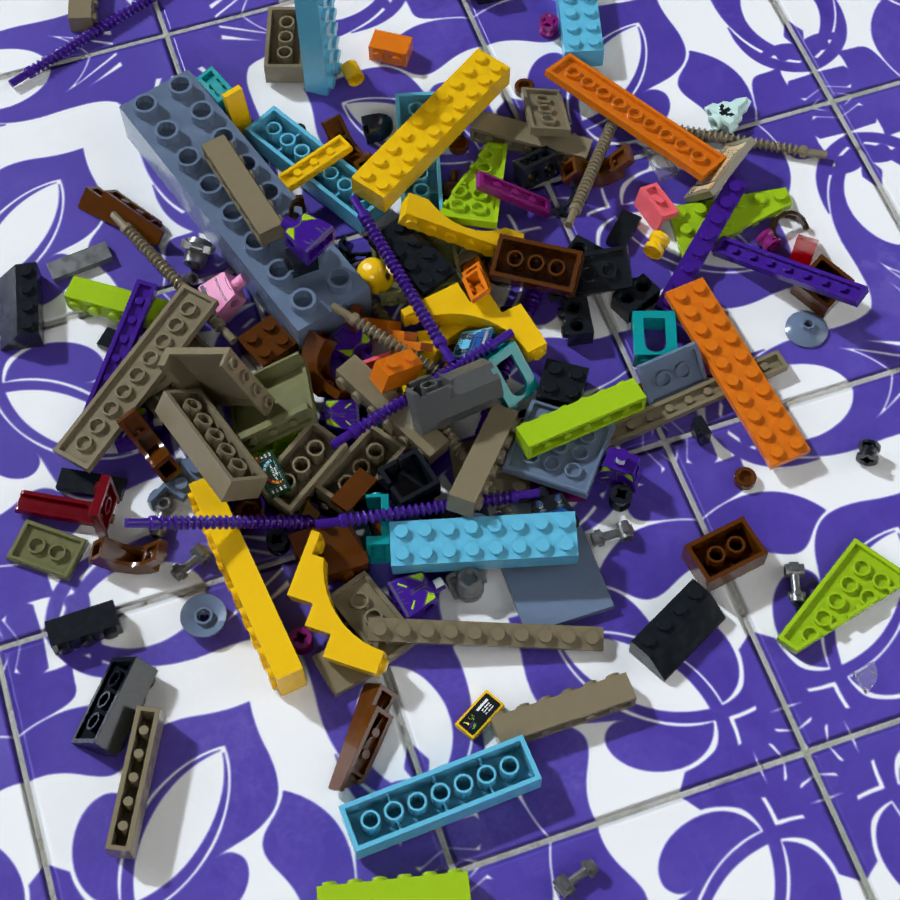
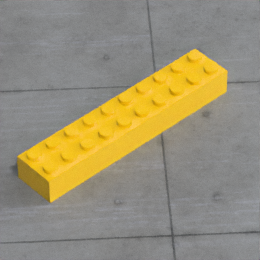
[351,49,510,213]
[187,478,307,696]

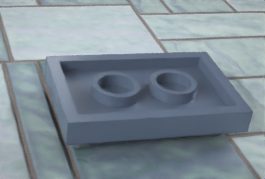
[636,341,708,406]

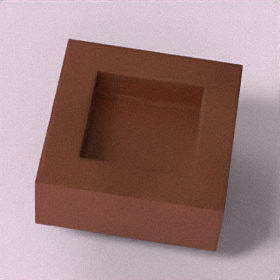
[344,303,365,334]

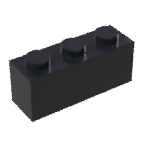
[44,599,124,655]

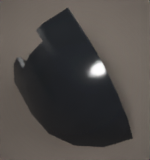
[361,113,393,144]
[343,508,374,550]

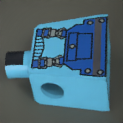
[448,327,499,360]

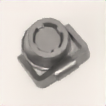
[180,237,216,270]
[444,567,487,603]

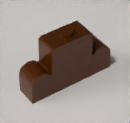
[288,510,381,584]

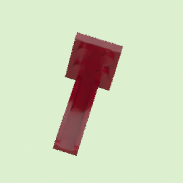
[14,474,120,539]

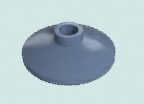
[785,311,828,348]
[180,594,227,638]

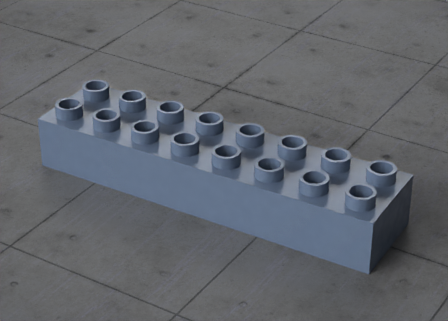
[119,69,373,355]

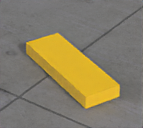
[221,85,252,139]

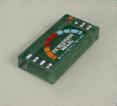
[254,450,292,500]

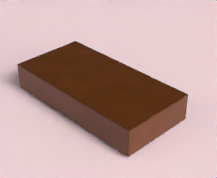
[330,467,378,512]

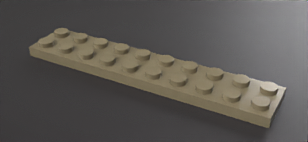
[53,283,219,473]

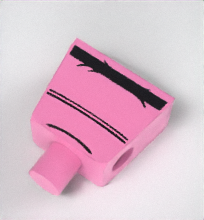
[198,272,249,323]

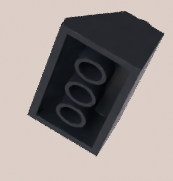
[0,262,45,352]
[629,579,726,682]
[70,656,158,757]

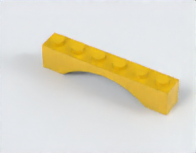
[398,192,524,258]

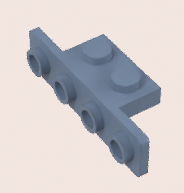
[147,457,203,511]

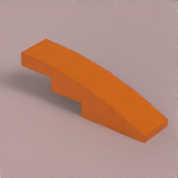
[461,256,491,304]
[365,317,434,352]

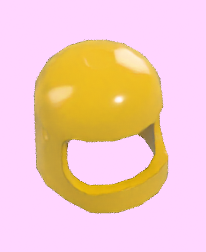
[357,257,395,295]

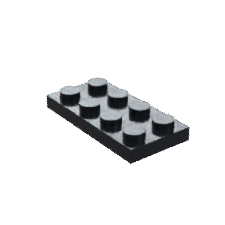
[368,218,456,297]
[548,245,634,303]

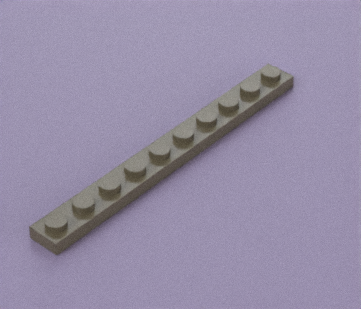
[607,349,789,450]
[367,617,604,652]

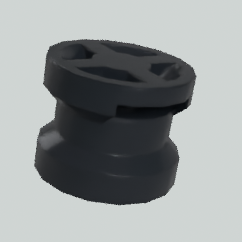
[856,439,881,466]
[609,484,632,512]
[266,528,290,557]

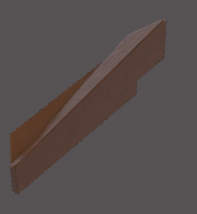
[78,186,165,246]
[328,683,397,792]

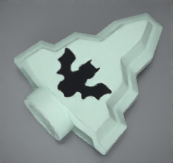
[704,97,751,134]

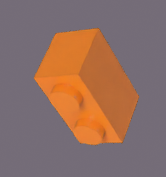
[368,29,413,68]
[369,348,423,394]

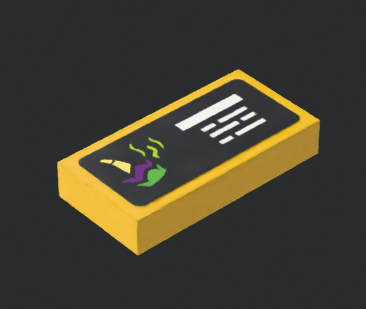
[455,690,504,741]

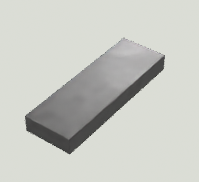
[46,241,114,283]

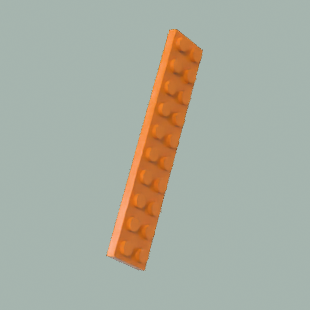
[544,53,727,182]
[664,277,811,470]

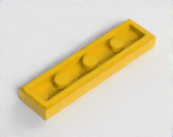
[277,134,353,192]

